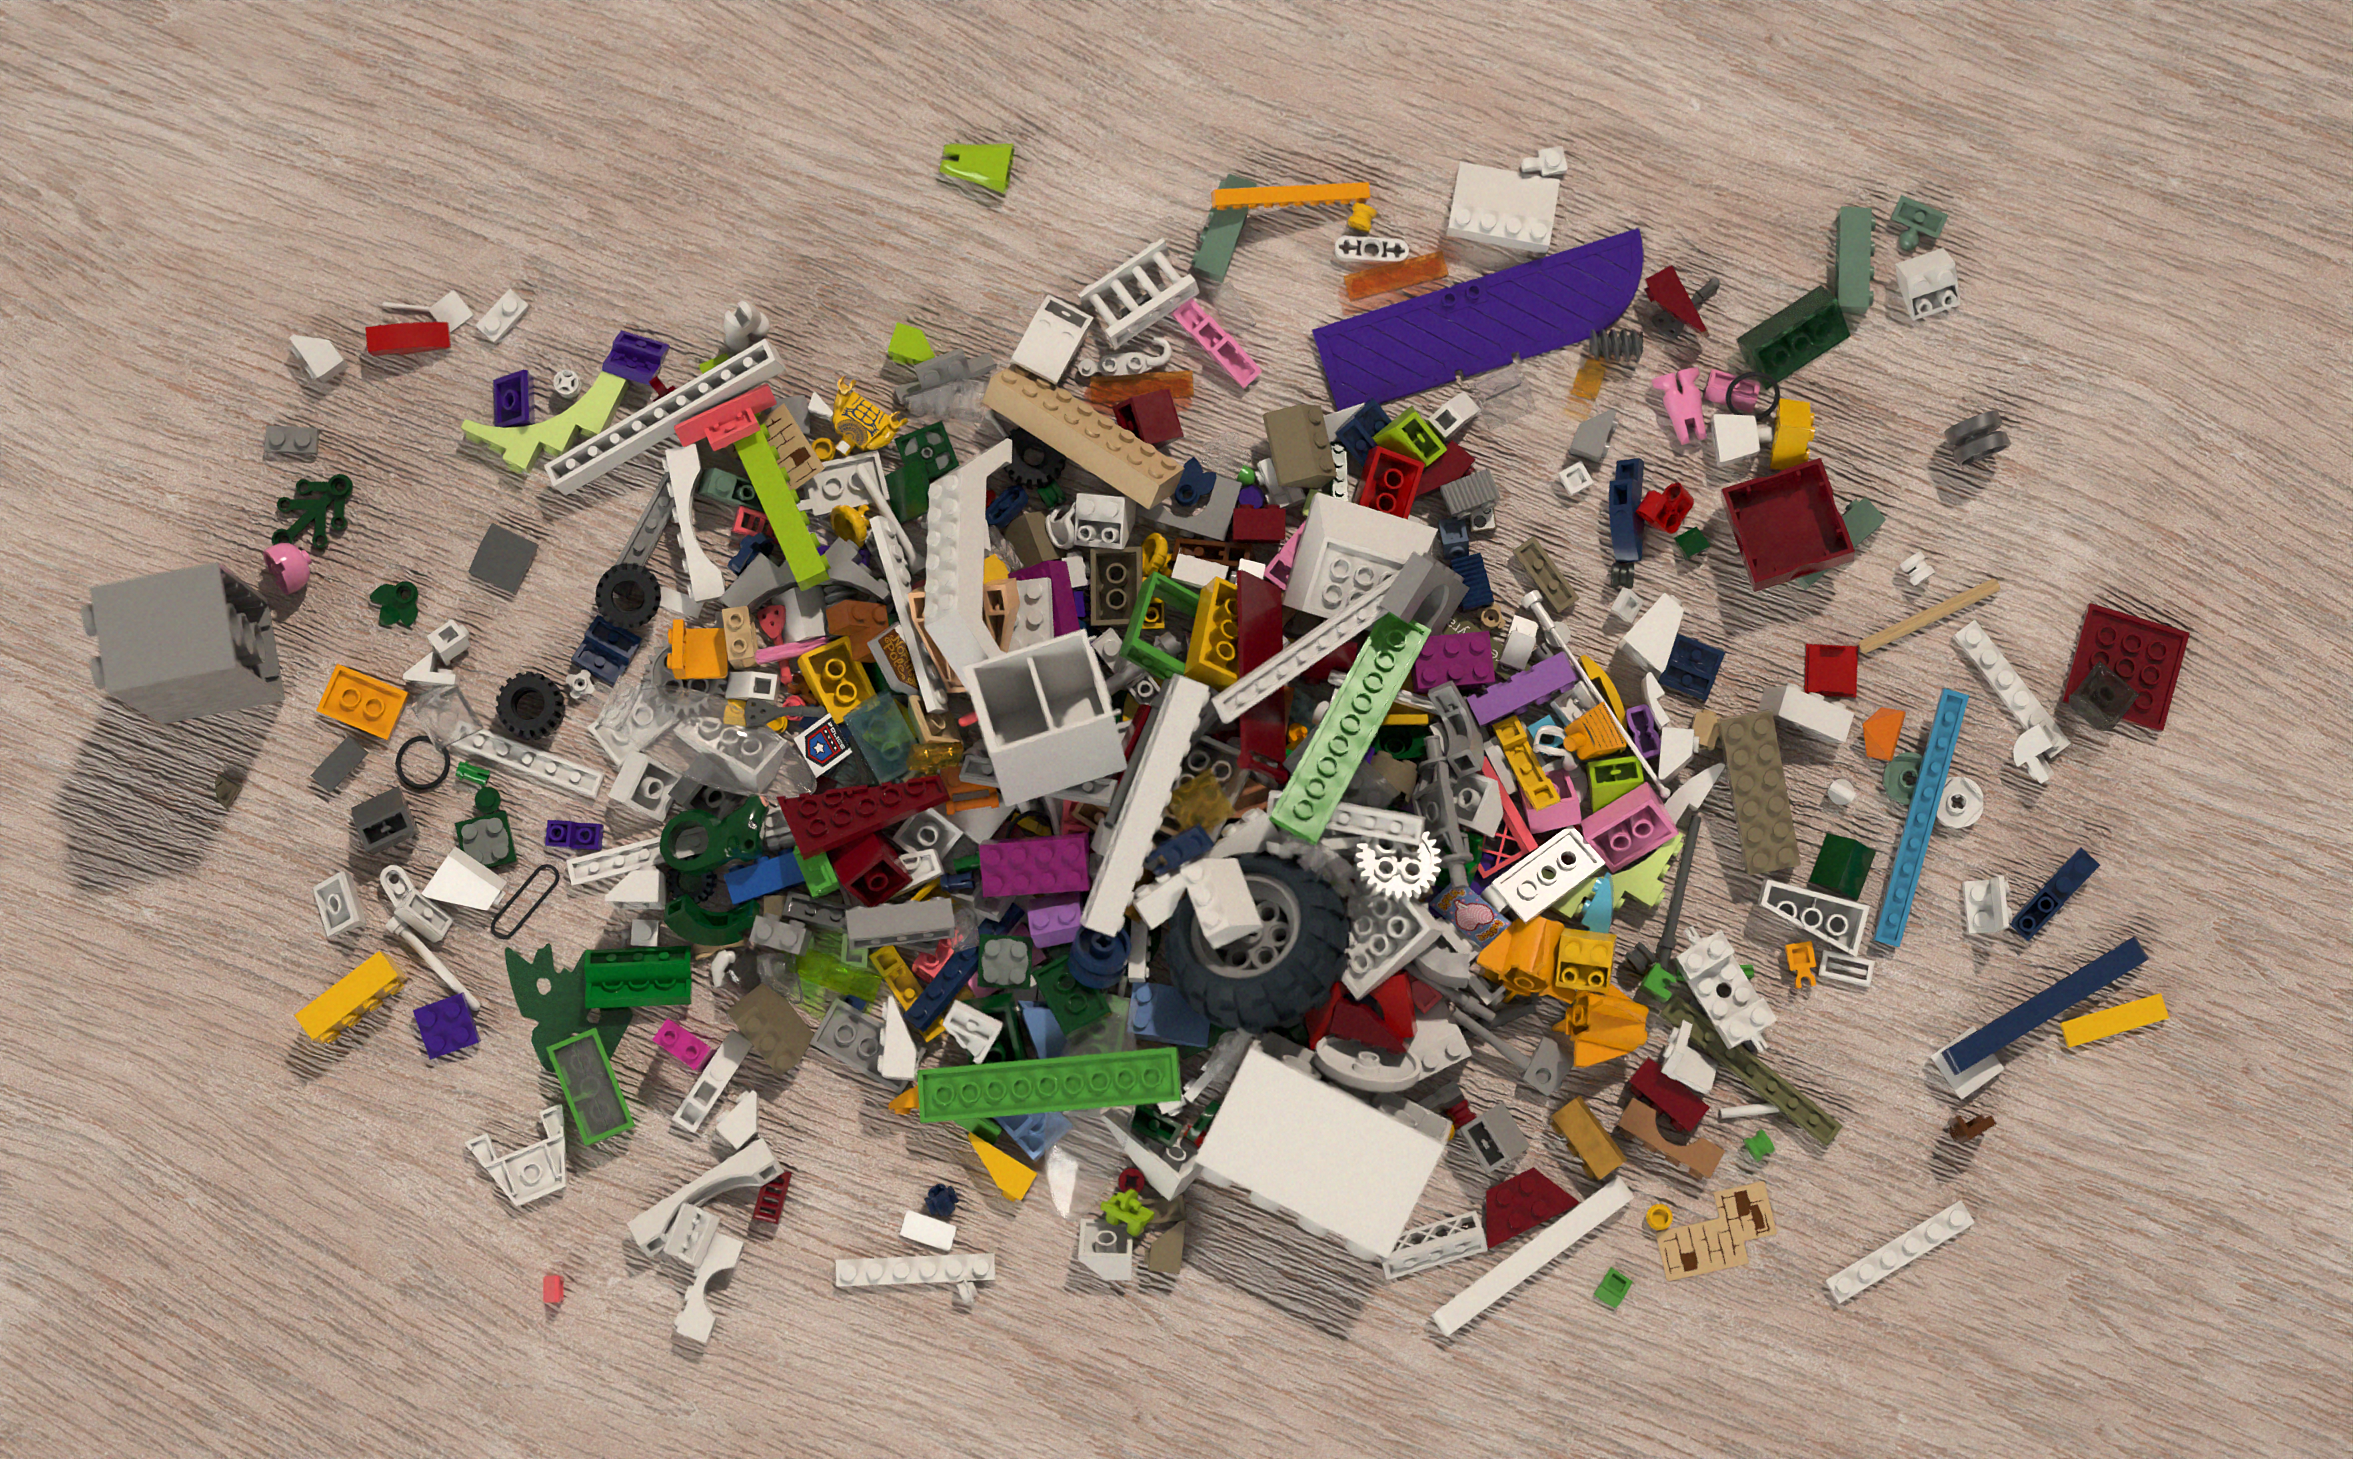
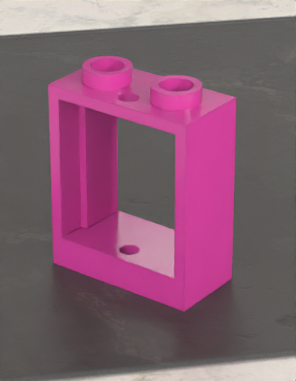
[652,1018,717,1073]

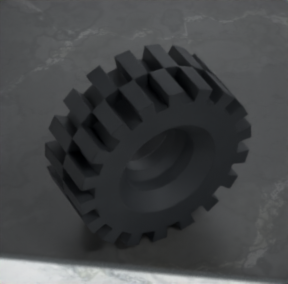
[1004,426,1066,490]

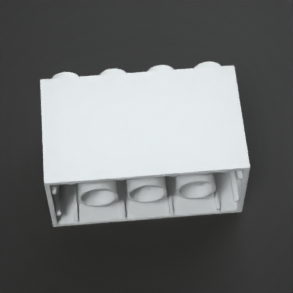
[1195,1030,1452,1261]

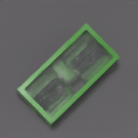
[546,1028,636,1148]

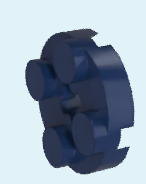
[728,532,774,577]

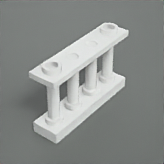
[1078,238,1200,349]

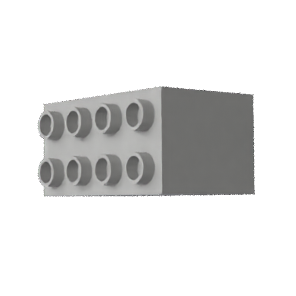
[81,562,285,724]

